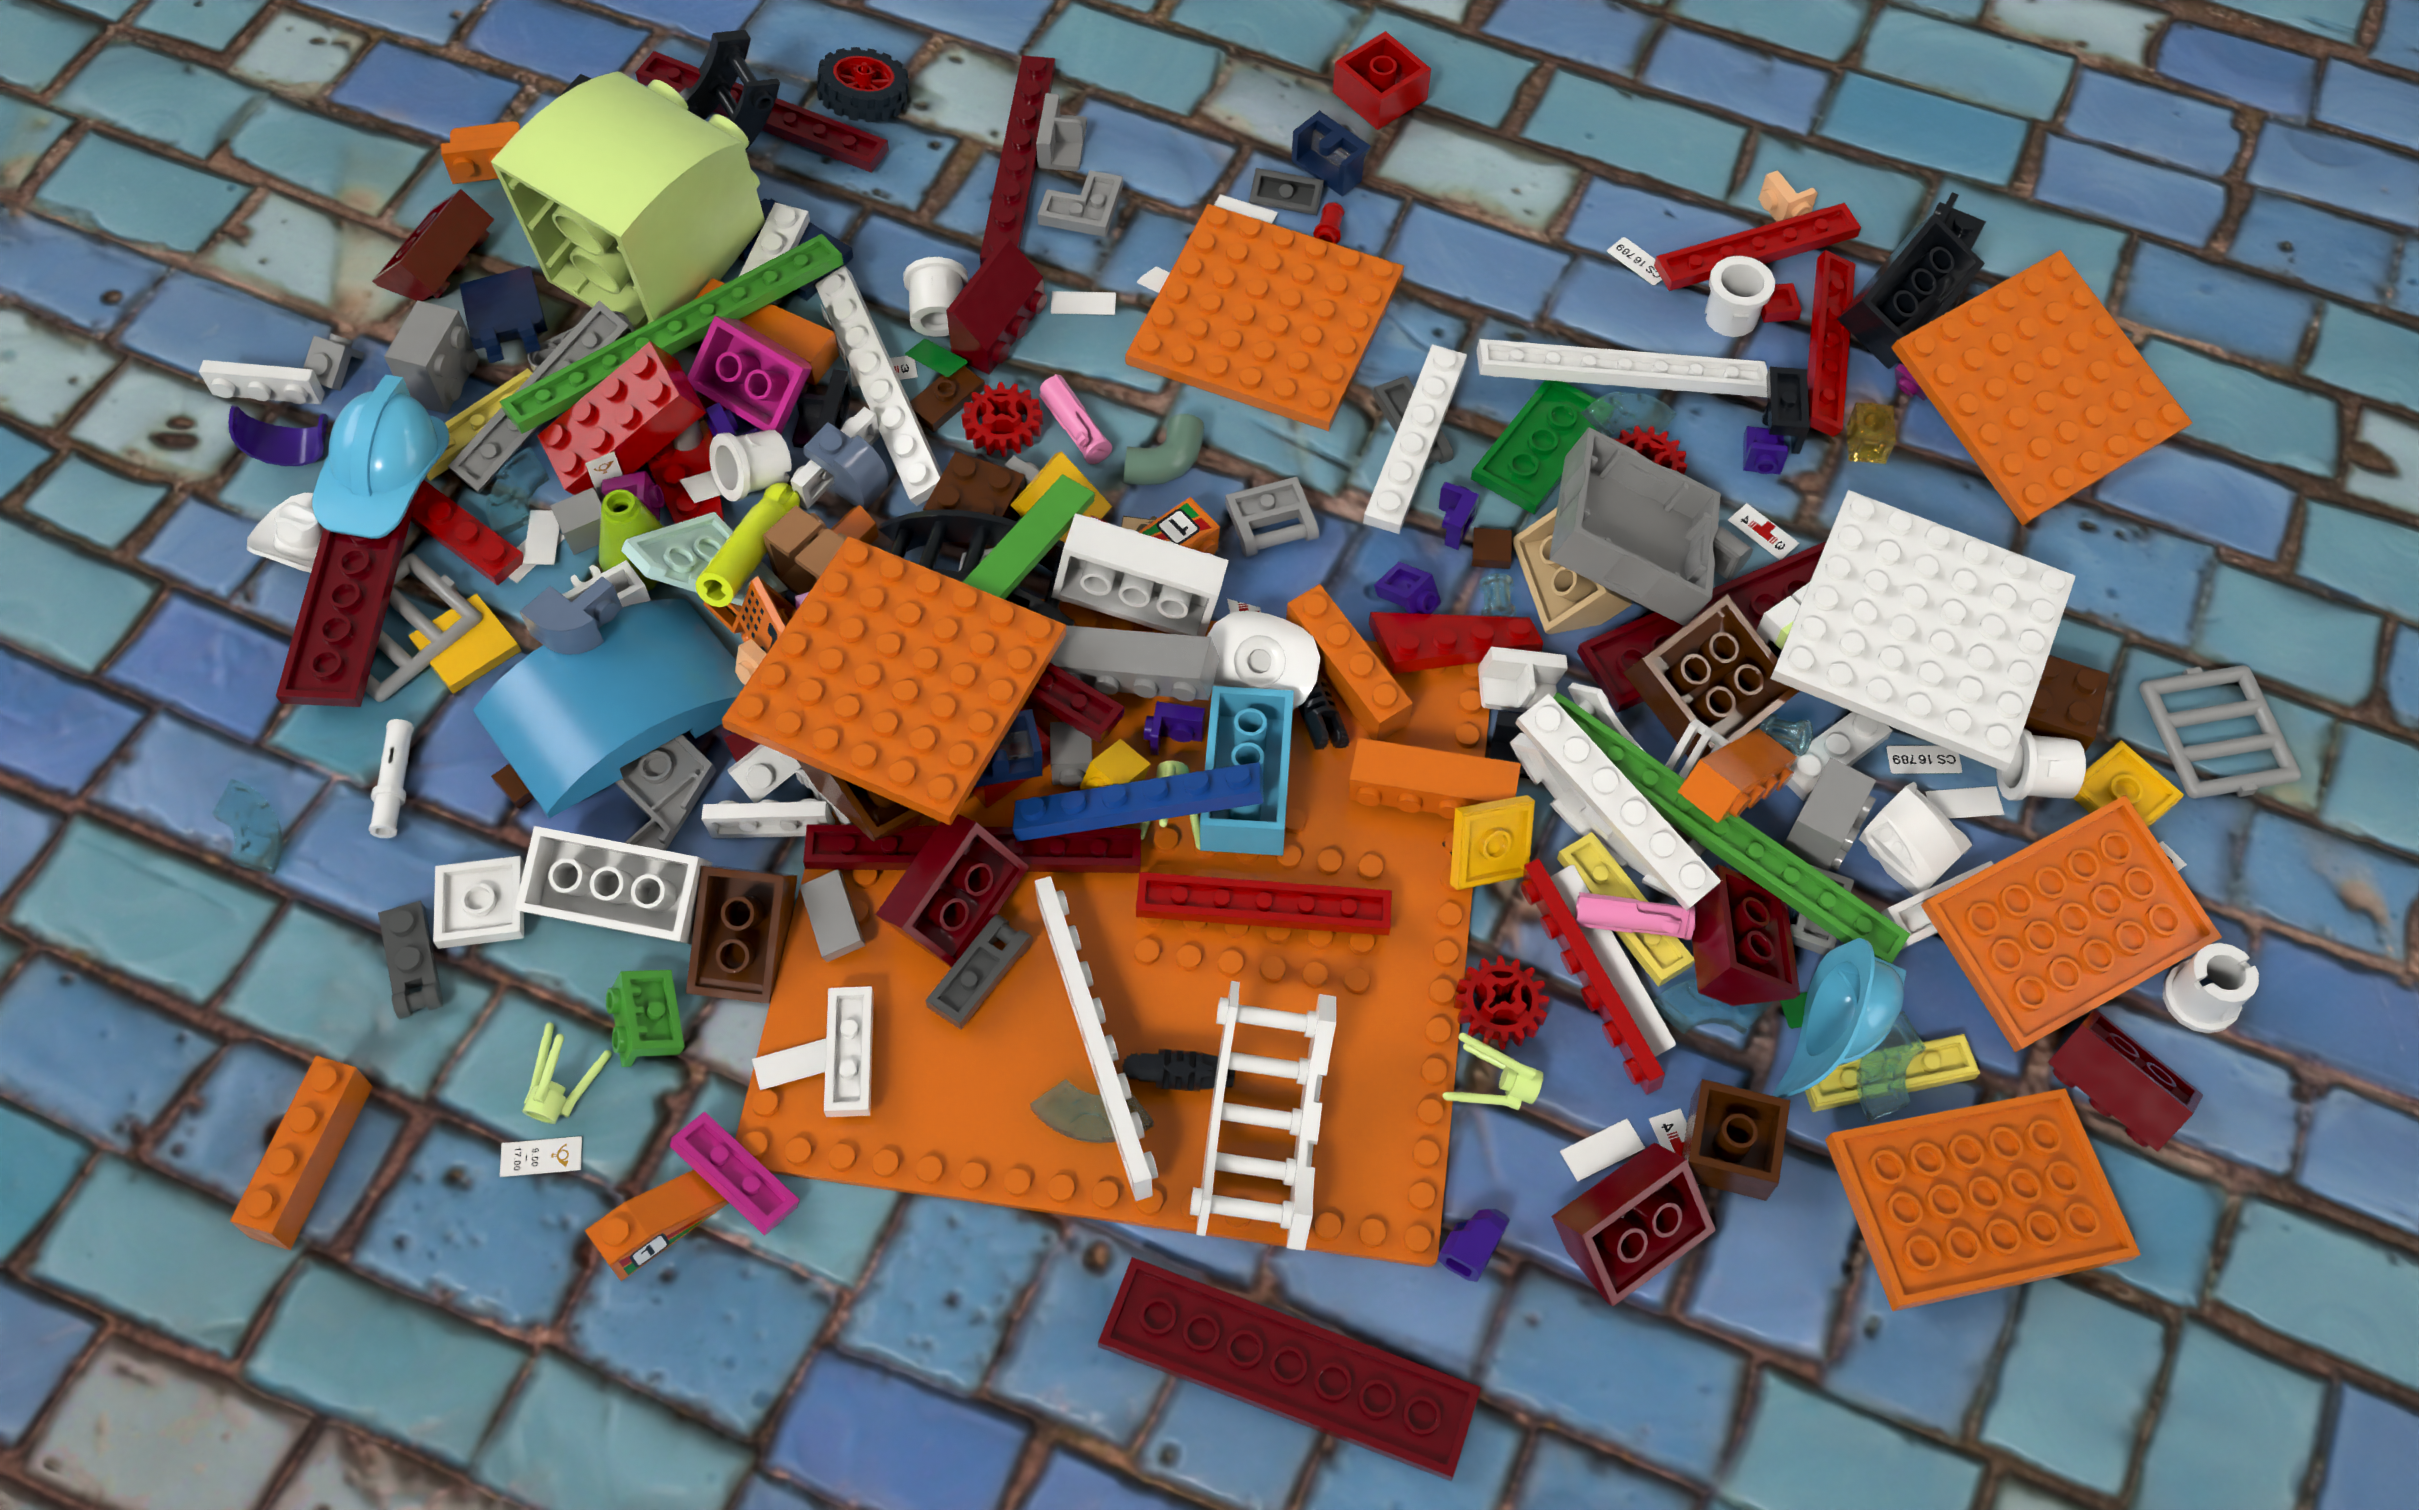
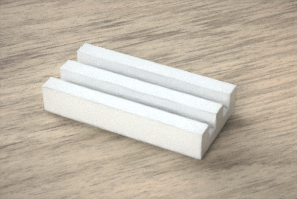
[1665,718,1729,780]

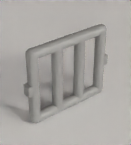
[365,553,482,702]
[2139,665,2301,799]

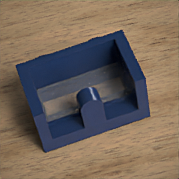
[1291,110,1371,197]
[974,709,1042,788]

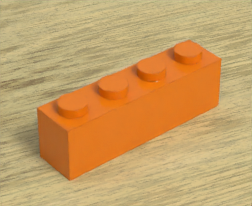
[694,278,839,385]
[1286,584,1413,741]
[1677,728,1797,823]
[1349,738,1521,819]
[230,1056,373,1250]

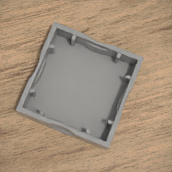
[1549,427,1721,626]

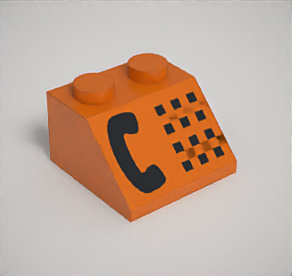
[738,576,796,653]

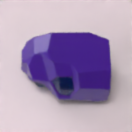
[1437,1209,1510,1282]

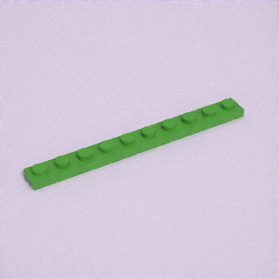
[500,234,843,434]
[1553,692,1910,964]

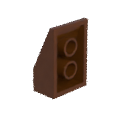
[686,865,798,1004]

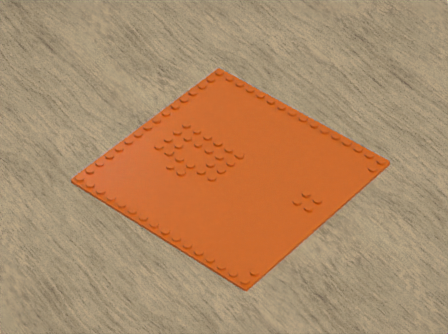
[735,599,1490,1267]

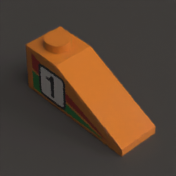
[1138,497,1220,555]
[585,1169,729,1281]

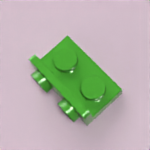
[606,970,685,1067]

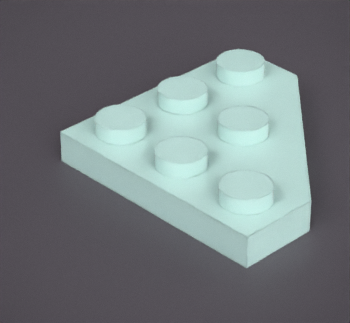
[621,512,789,606]

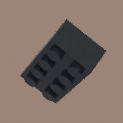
[1837,214,1985,369]

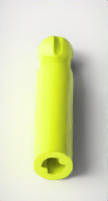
[695,483,800,607]

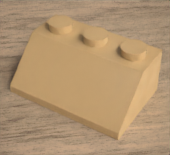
[1512,507,1633,635]

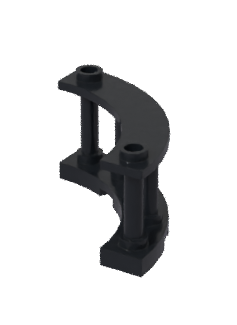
[679,30,780,150]
[878,510,1074,626]

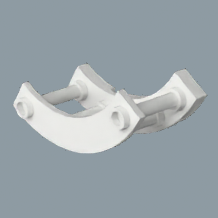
[1510,683,1707,898]
[1190,981,1336,1251]

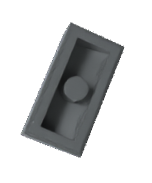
[1249,168,1325,216]

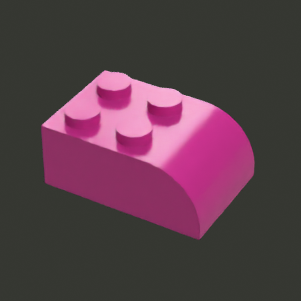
[687,316,812,434]

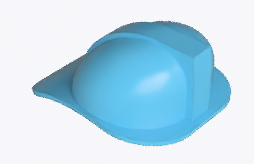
[312,374,450,539]
[1772,938,1906,1098]

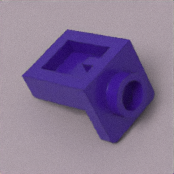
[703,403,759,437]
[1743,426,1788,475]
[1438,482,1479,550]
[1374,562,1441,614]
[1144,701,1205,755]

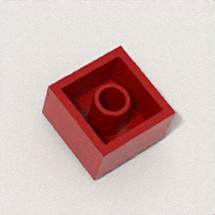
[1333,31,1431,130]

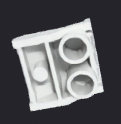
[1859,782,1972,896]

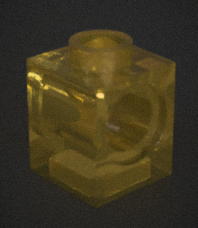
[1846,403,1896,464]

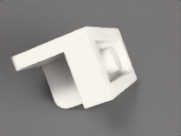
[1478,646,1568,712]

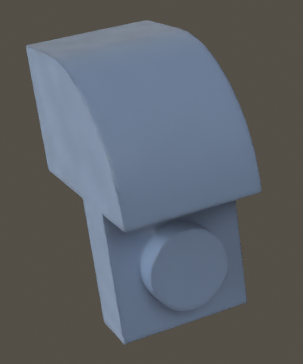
[804,422,888,511]
[519,577,623,655]

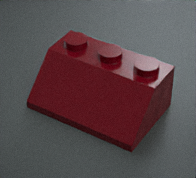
[372,189,494,301]
[946,237,1047,375]
[875,814,1030,968]
[1692,864,1800,1006]
[2047,1009,2203,1152]
[1551,1142,1716,1306]

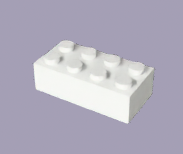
[1051,513,1229,637]
[514,826,712,945]

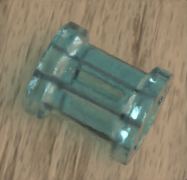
[1479,573,1516,617]
[1760,714,1813,756]

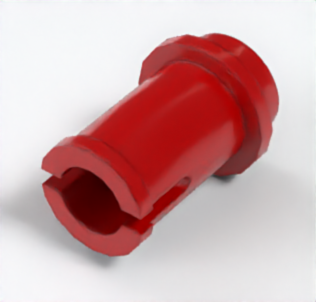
[1313,202,1345,244]

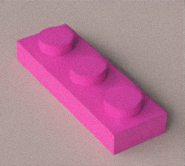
[669,1111,800,1236]

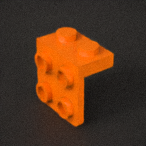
[441,121,521,184]

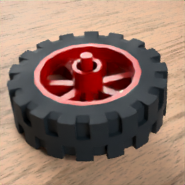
[816,47,909,122]

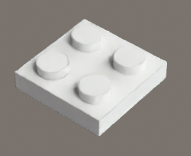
[433,856,524,949]

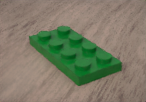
[1471,380,1613,515]

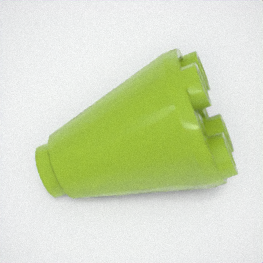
[598,489,664,591]

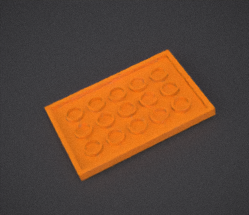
[1921,795,2222,1052]
[1825,1088,2141,1311]

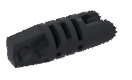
[1298,671,1350,750]
[1122,1049,1235,1092]

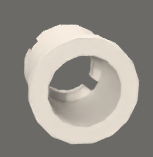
[1705,256,1775,337]
[903,257,968,337]
[709,430,792,501]
[1996,728,2086,801]
[2163,943,2259,1034]

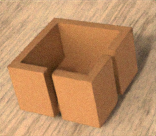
[763,505,847,595]

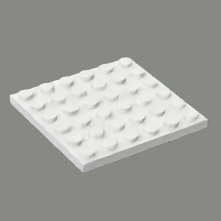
[1770,490,2076,772]

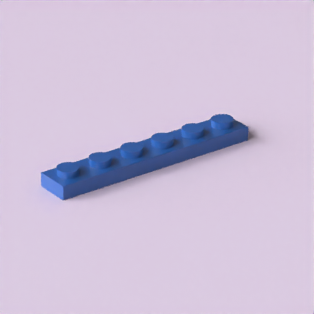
[1013,762,1264,842]

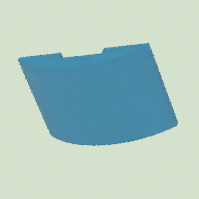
[473,599,745,819]

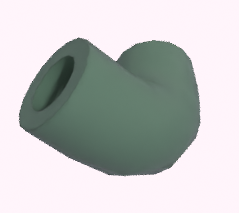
[1123,414,1204,485]

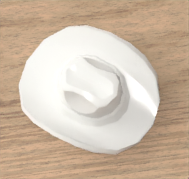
[247,493,324,573]
[1206,610,1320,709]

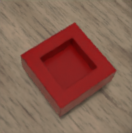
[1761,283,1802,323]

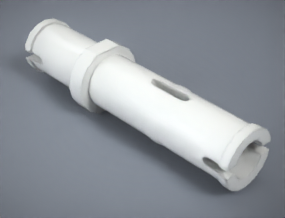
[369,719,414,838]

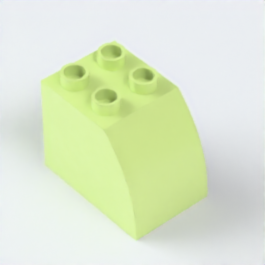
[491,72,765,330]

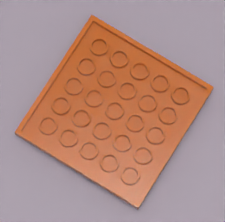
[1125,204,1404,431]
[1891,250,2192,526]
[722,536,1066,826]

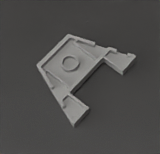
[615,734,716,851]

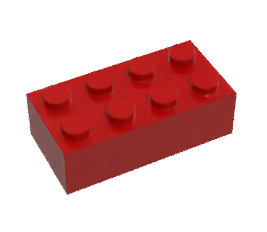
[537,341,707,495]

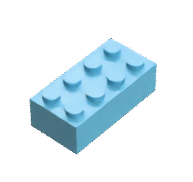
[1200,686,1294,856]

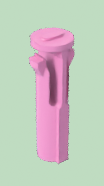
[1039,374,1112,464]
[1575,892,1695,940]

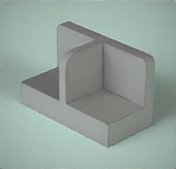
[1036,93,1087,171]

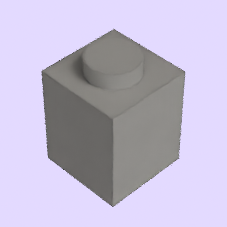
[550,487,603,555]
[1050,722,1093,787]

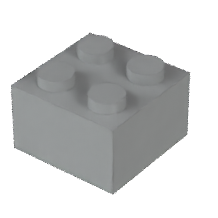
[384,300,479,414]
[1783,757,1876,871]

